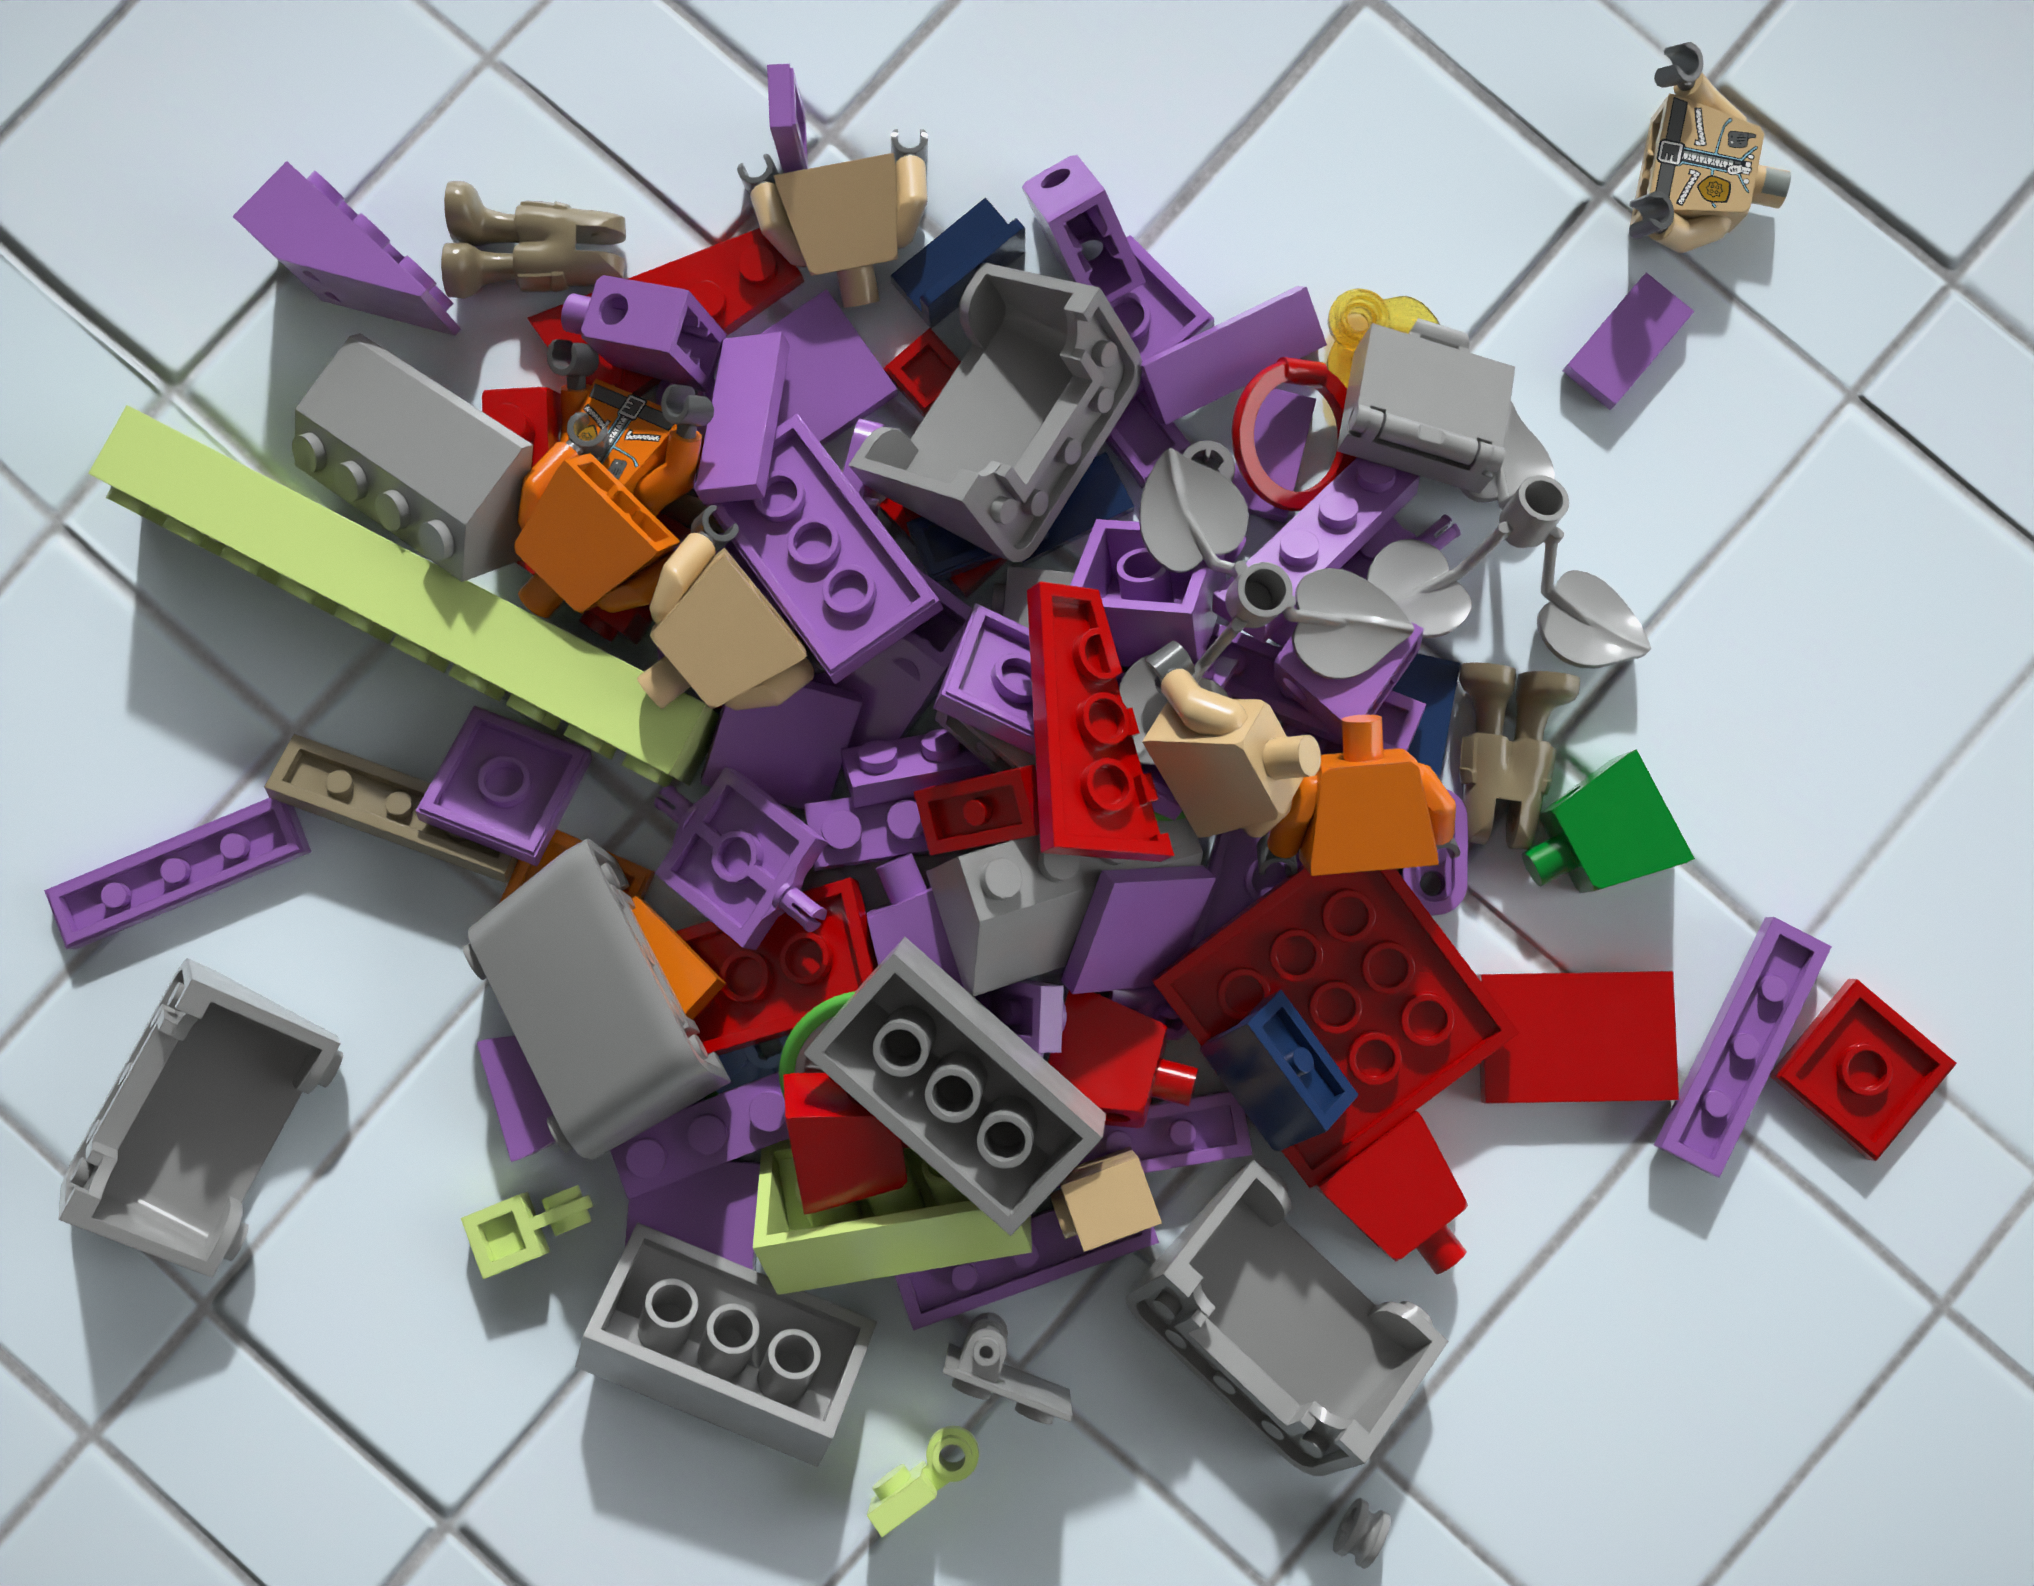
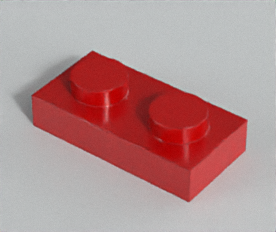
[914,764,1040,855]

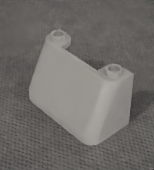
[848,262,1142,562]
[463,839,731,1160]
[58,958,343,1278]
[1125,1160,1449,1476]

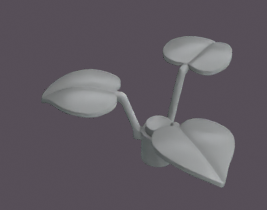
[1366,401,1651,669]
[1119,448,1414,765]

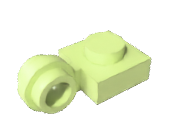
[461,1185,594,1279]
[867,1425,979,1537]

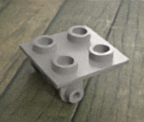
[942,1312,1073,1424]

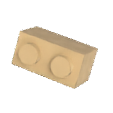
[1050,1146,1162,1252]

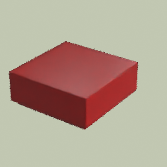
[883,328,961,417]

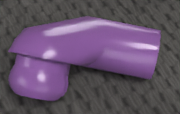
[1098,986,1189,1041]

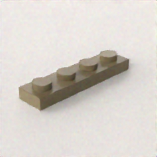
[264,734,519,884]

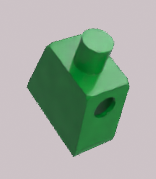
[1522,749,1695,893]

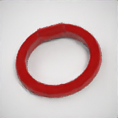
[1231,357,1357,511]

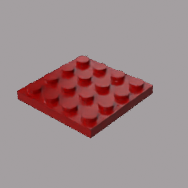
[1152,865,1520,1189]

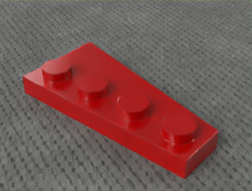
[527,227,804,397]
[1027,581,1175,862]

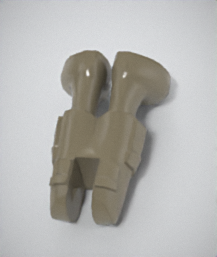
[441,181,626,299]
[1459,662,1580,850]

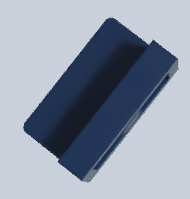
[890,197,1025,329]
[1200,990,1358,1151]

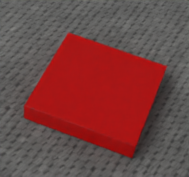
[1769,979,1957,1161]

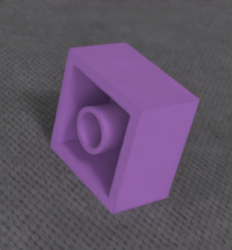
[1070,519,1227,667]

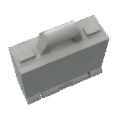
[1336,318,1515,494]

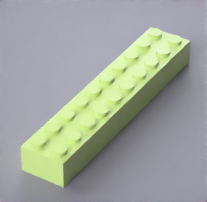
[88,405,719,787]

